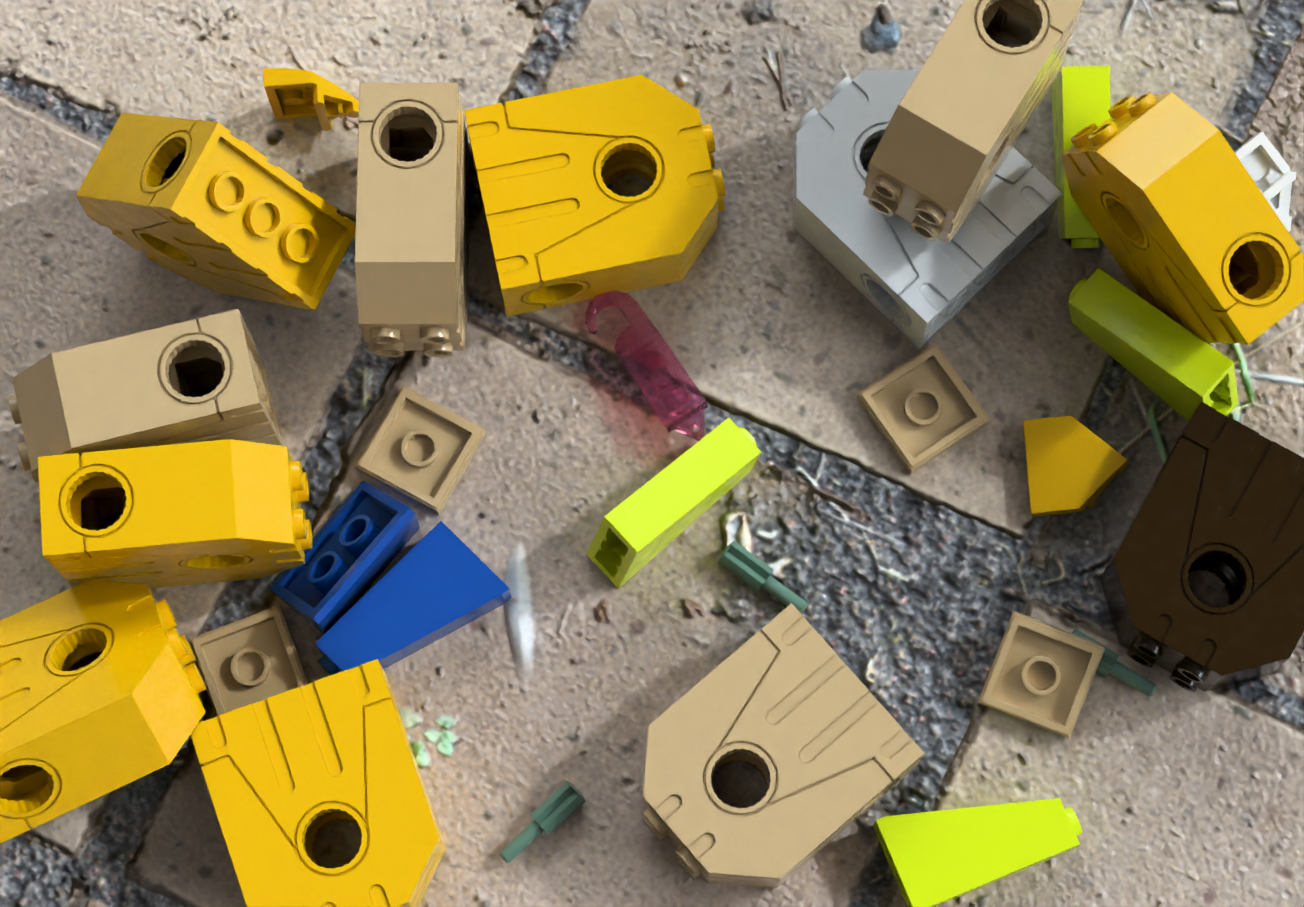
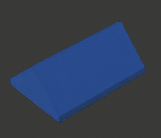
[269,480,420,635]

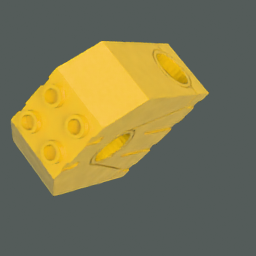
[464,75,726,317]
[1061,91,1304,345]
[75,113,356,310]
[38,439,312,589]
[0,578,206,844]
[190,659,446,907]

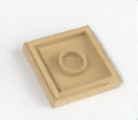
[856,343,990,475]
[355,386,486,515]
[188,605,309,716]
[978,611,1105,739]

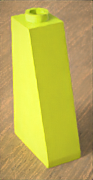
[1051,66,1110,248]
[1068,268,1239,421]
[586,418,761,589]
[873,798,1082,907]

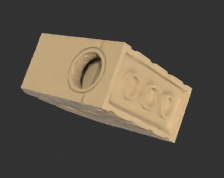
[863,0,1084,244]
[355,83,470,357]
[8,309,283,482]
[642,603,924,888]

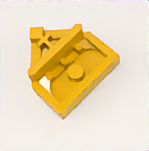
[263,68,359,131]
[1023,415,1130,517]

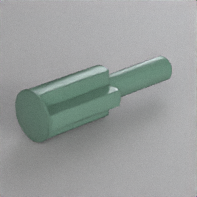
[718,540,808,614]
[1072,628,1157,697]
[500,780,586,863]

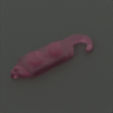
[585,290,709,441]

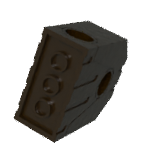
[1100,402,1304,692]

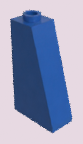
[315,521,512,675]

